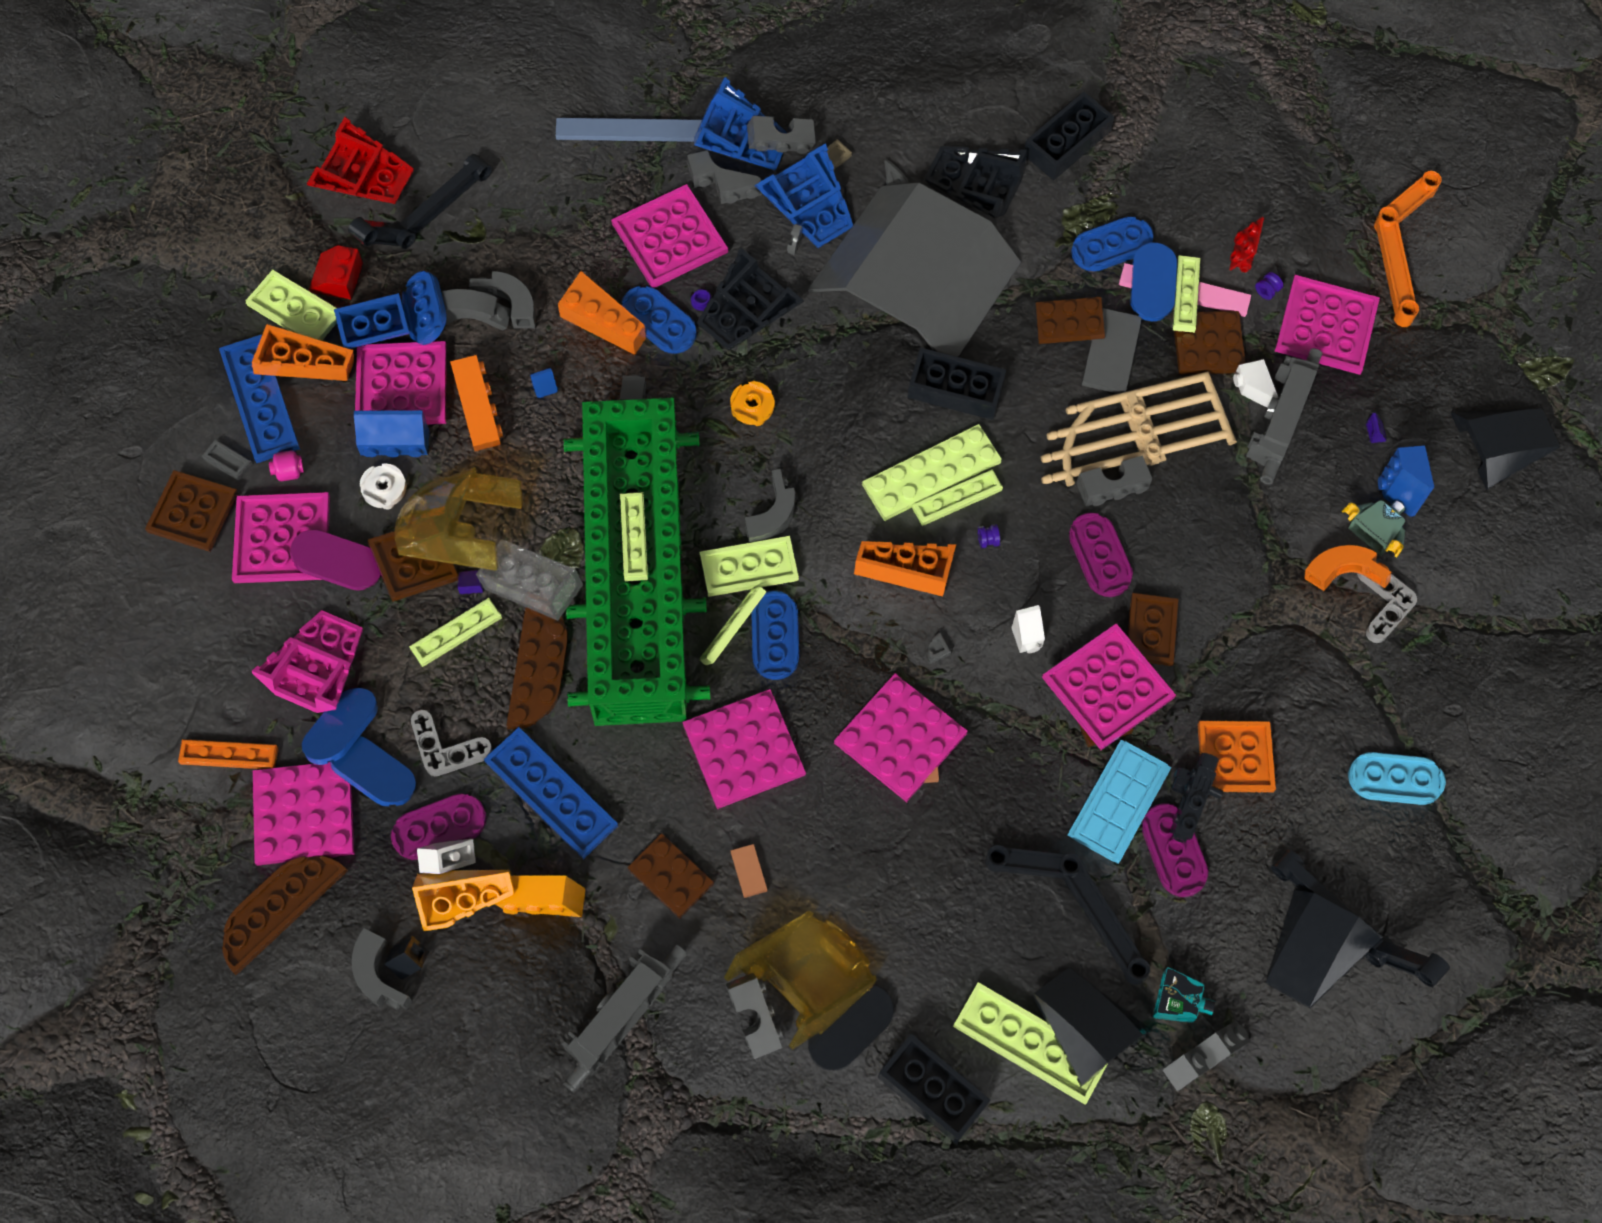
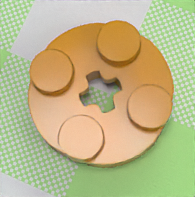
[730,381,775,426]

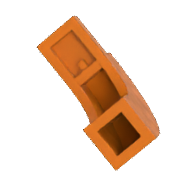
[1305,545,1391,591]

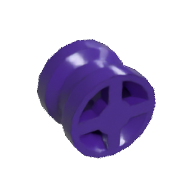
[1255,272,1283,300]
[978,524,1000,548]

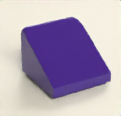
[1366,413,1387,443]
[458,570,483,594]

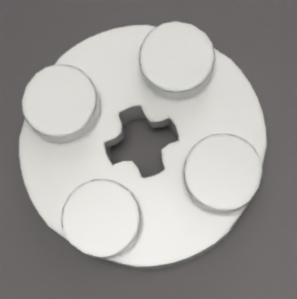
[360,463,407,509]

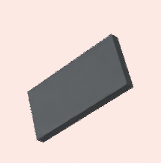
[1082,308,1142,394]

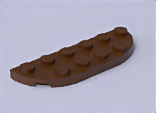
[506,596,568,730]
[222,856,348,975]

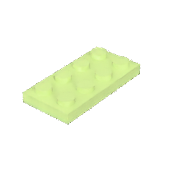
[245,270,337,341]
[700,536,799,597]

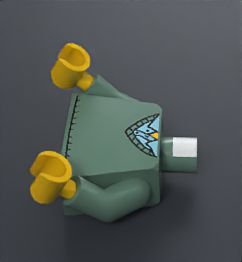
[1342,500,1405,558]

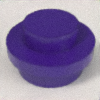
[691,289,712,311]

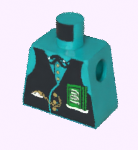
[1153,967,1215,1023]

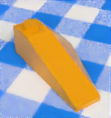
[412,870,515,931]

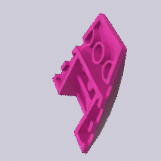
[252,610,363,713]

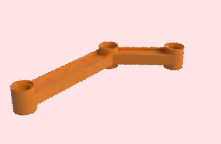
[1374,171,1442,327]

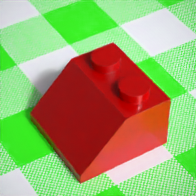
[309,246,363,300]

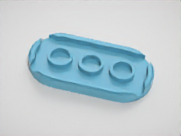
[1348,752,1446,805]

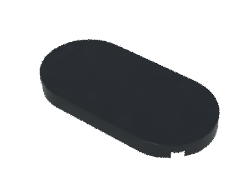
[808,985,894,1071]

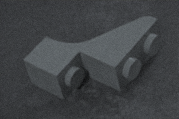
[687,150,762,204]
[1163,1021,1251,1092]

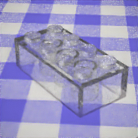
[476,539,583,621]

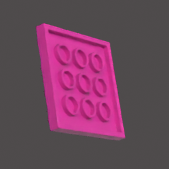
[611,184,728,288]
[1275,275,1380,375]
[355,341,447,425]
[232,492,330,583]
[1042,624,1176,750]
[834,674,968,802]
[683,689,806,809]
[253,762,354,866]

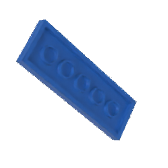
[219,334,300,463]
[484,727,618,859]

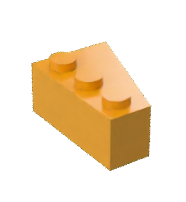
[495,876,586,917]

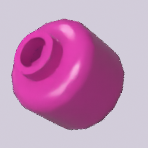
[269,450,304,482]

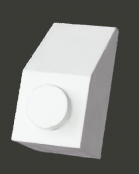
[1233,360,1278,408]
[1012,605,1045,653]
[417,839,476,874]

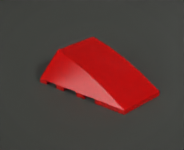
[307,117,414,204]

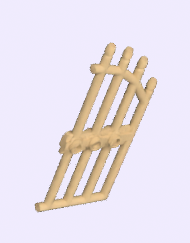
[1041,371,1237,486]

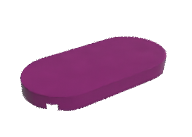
[1069,513,1133,597]
[290,530,381,591]
[391,793,486,860]
[1142,803,1208,897]

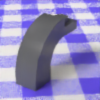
[469,271,536,328]
[441,289,511,331]
[745,469,795,543]
[352,928,412,1010]

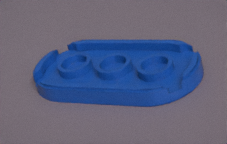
[1071,217,1153,271]
[1130,243,1177,321]
[402,271,447,345]
[622,286,696,354]
[751,591,799,680]
[302,688,378,765]
[330,736,416,807]

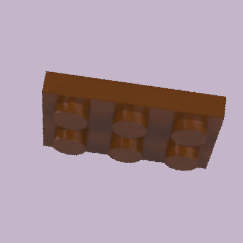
[1036,297,1105,344]
[1128,593,1178,666]
[627,833,714,919]

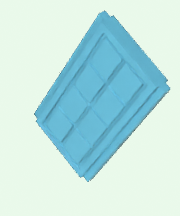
[1068,740,1171,864]

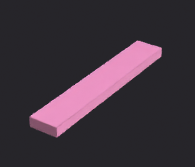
[1119,263,1251,317]

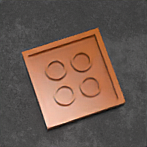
[1198,721,1276,792]

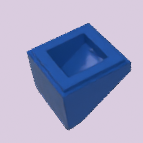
[530,368,558,398]

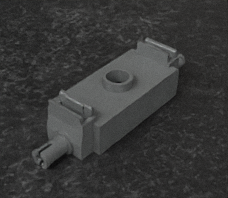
[1246,348,1323,484]
[562,945,687,1093]

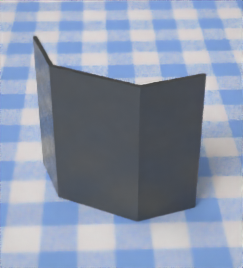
[808,183,1021,357]

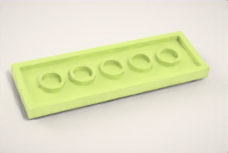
[862,424,1002,521]
[953,982,1108,1105]

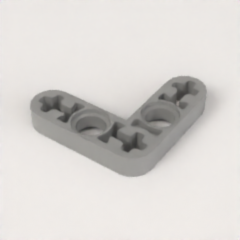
[1357,562,1417,643]
[411,710,493,776]

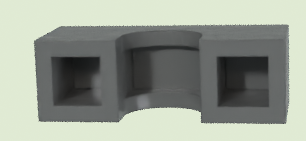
[747,116,816,154]
[1076,455,1152,506]
[725,973,784,1059]

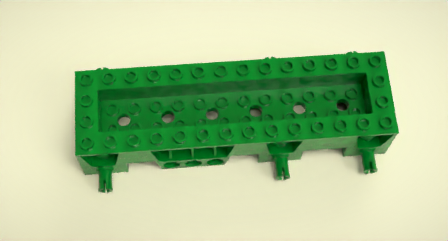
[563,398,710,726]

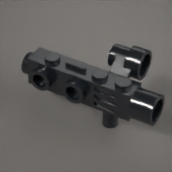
[1170,753,1223,843]

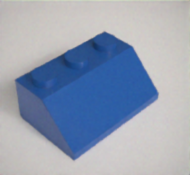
[334,293,410,349]
[354,410,430,457]
[1378,446,1434,517]

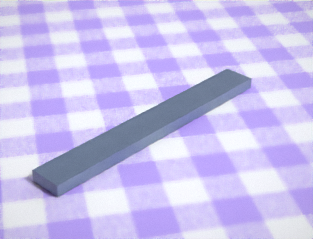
[555,118,702,142]

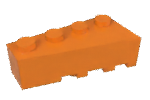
[558,271,646,355]
[251,324,354,381]
[450,355,503,451]
[854,541,956,597]

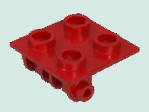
[1229,217,1264,273]

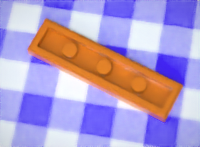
[178,739,279,769]

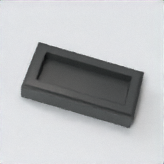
[202,439,253,481]

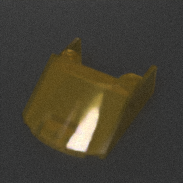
[394,467,523,570]
[724,911,877,1050]

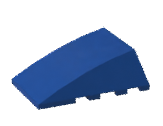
[694,77,787,170]
[755,143,853,248]

